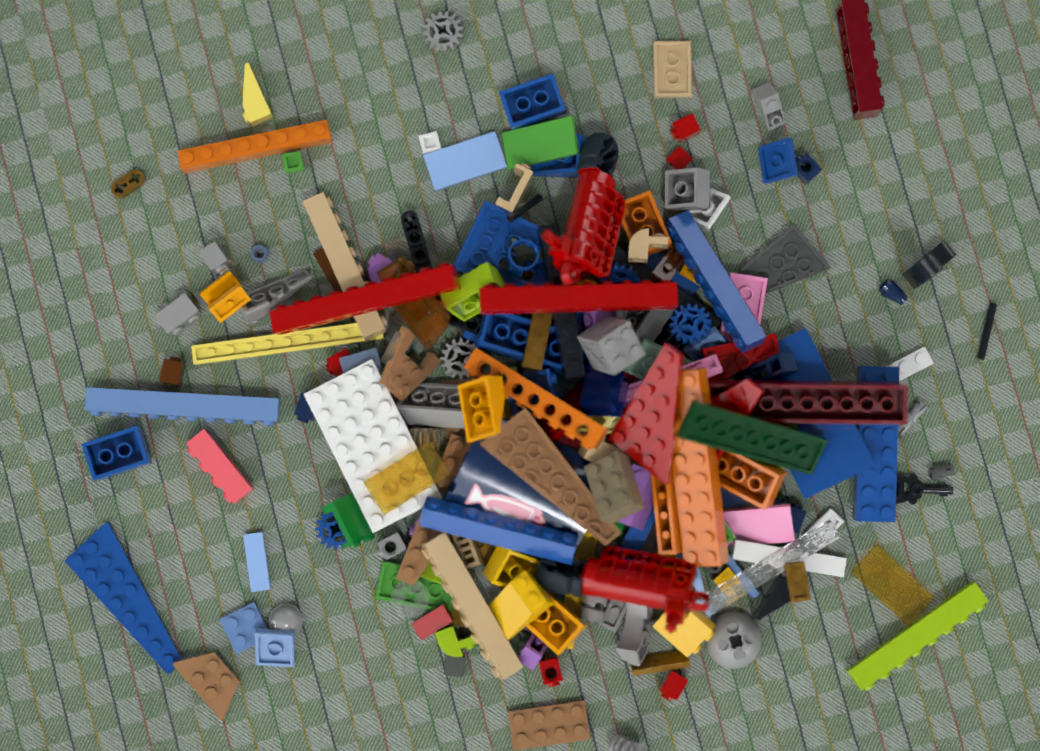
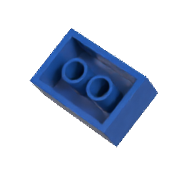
[499,73,566,130]
[82,426,153,481]

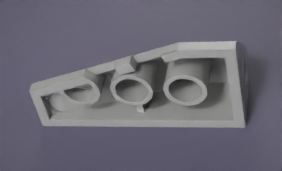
[239,269,312,324]

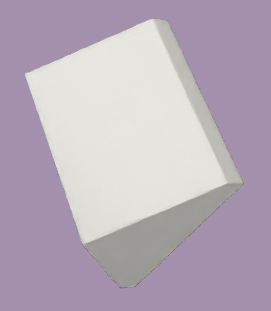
[689,188,731,233]

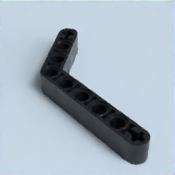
[401,211,482,335]

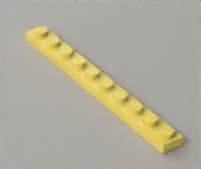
[191,323,384,365]

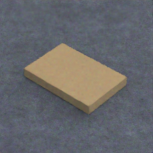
[653,41,692,98]

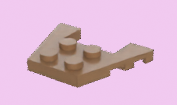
[379,326,442,401]

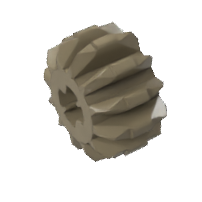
[410,425,441,448]

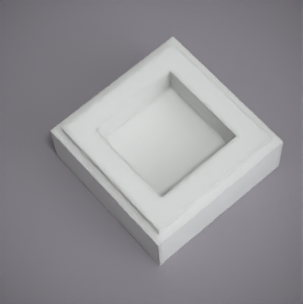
[419,131,441,155]

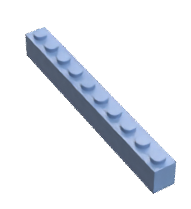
[85,387,281,426]

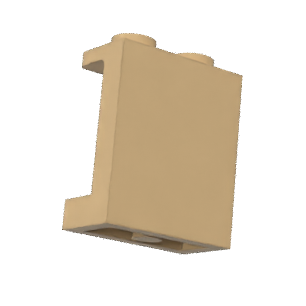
[495,163,533,213]

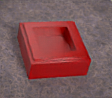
[666,146,693,170]

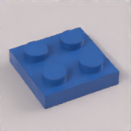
[758,138,798,184]

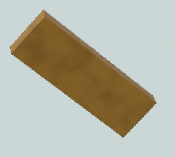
[521,313,553,371]
[630,651,691,676]

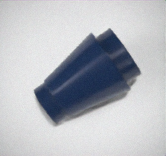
[878,279,908,305]

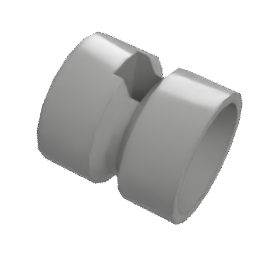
[579,594,608,623]

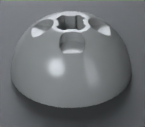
[705,611,762,669]

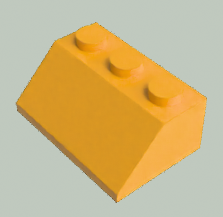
[526,589,588,656]

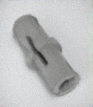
[898,400,928,437]

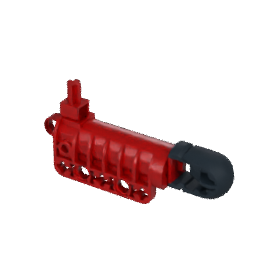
[541,132,625,284]
[535,546,710,634]

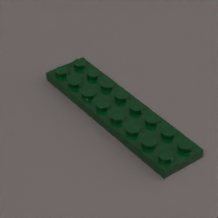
[677,399,828,475]

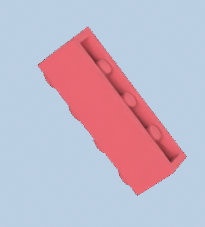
[186,429,254,504]

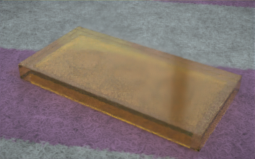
[364,441,450,515]
[850,545,934,626]

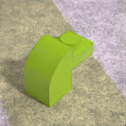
[435,626,477,657]

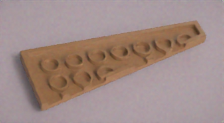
[479,408,621,545]
[396,434,473,585]

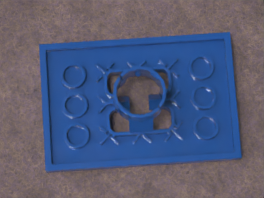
[453,200,551,314]

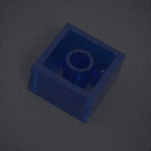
[579,370,629,417]

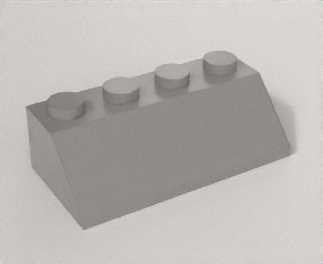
[397,382,465,429]

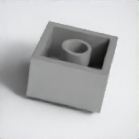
[665,168,710,212]

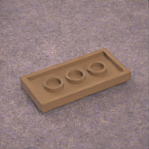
[508,700,590,751]

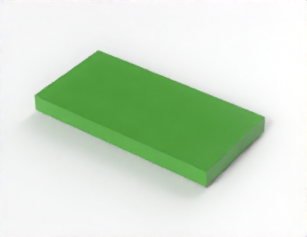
[502,116,579,170]
[375,561,453,614]

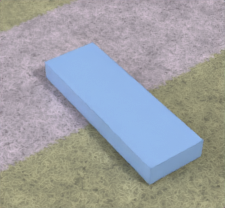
[243,532,271,592]

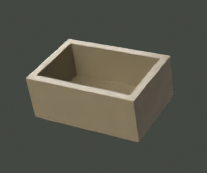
[584,450,645,524]

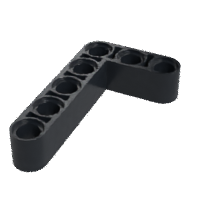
[902,240,957,289]

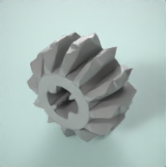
[609,734,643,751]

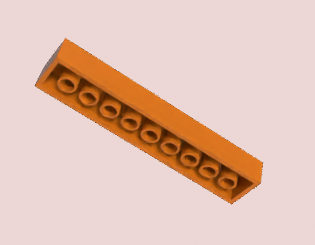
[672,367,729,567]

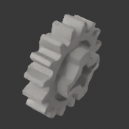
[422,11,463,53]
[440,338,475,380]

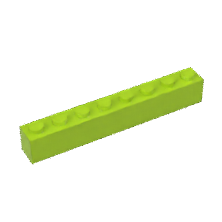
[846,582,988,691]

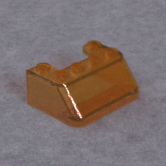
[377,256,450,350]

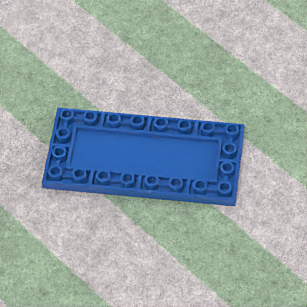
[746,328,876,499]

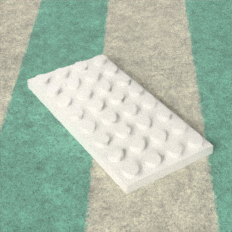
[304,359,443,533]

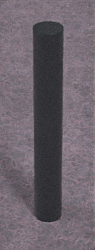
[507,194,542,223]
[977,303,997,360]

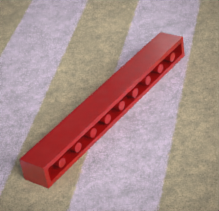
[269,263,461,335]
[479,280,678,315]

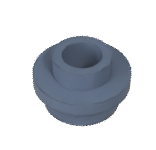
[250,244,270,263]

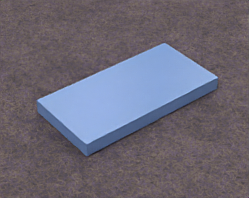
[423,131,507,192]

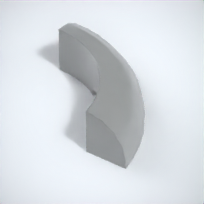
[616,603,655,666]

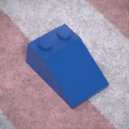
[530,134,587,178]

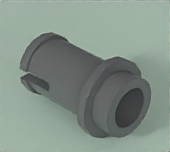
[928,463,955,481]

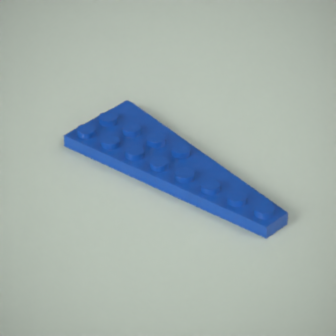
[65,522,183,674]

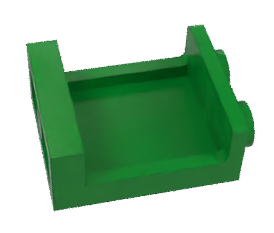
[322,493,380,549]

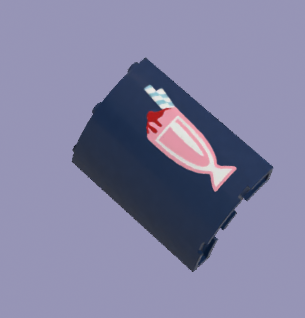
[442,416,592,557]

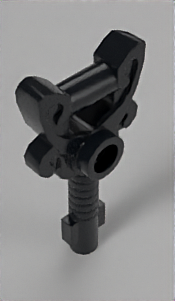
[896,474,953,505]

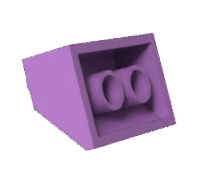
[618,463,654,530]

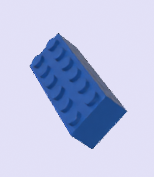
[475,314,592,380]

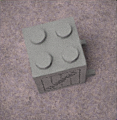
[577,316,646,376]

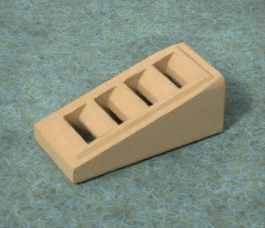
[451,534,484,570]

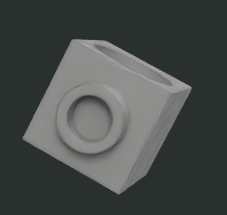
[376,532,407,560]

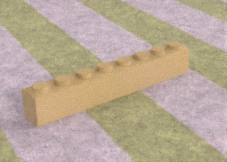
[302,192,387,341]
[421,532,523,680]

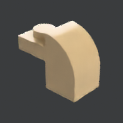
[628,229,668,263]

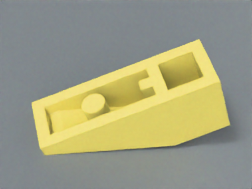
[242,62,273,127]

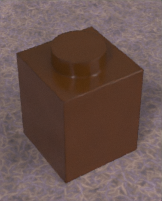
[159,356,186,386]

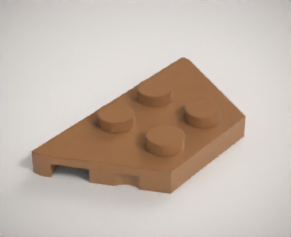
[172,651,240,721]

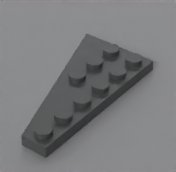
[708,224,831,306]

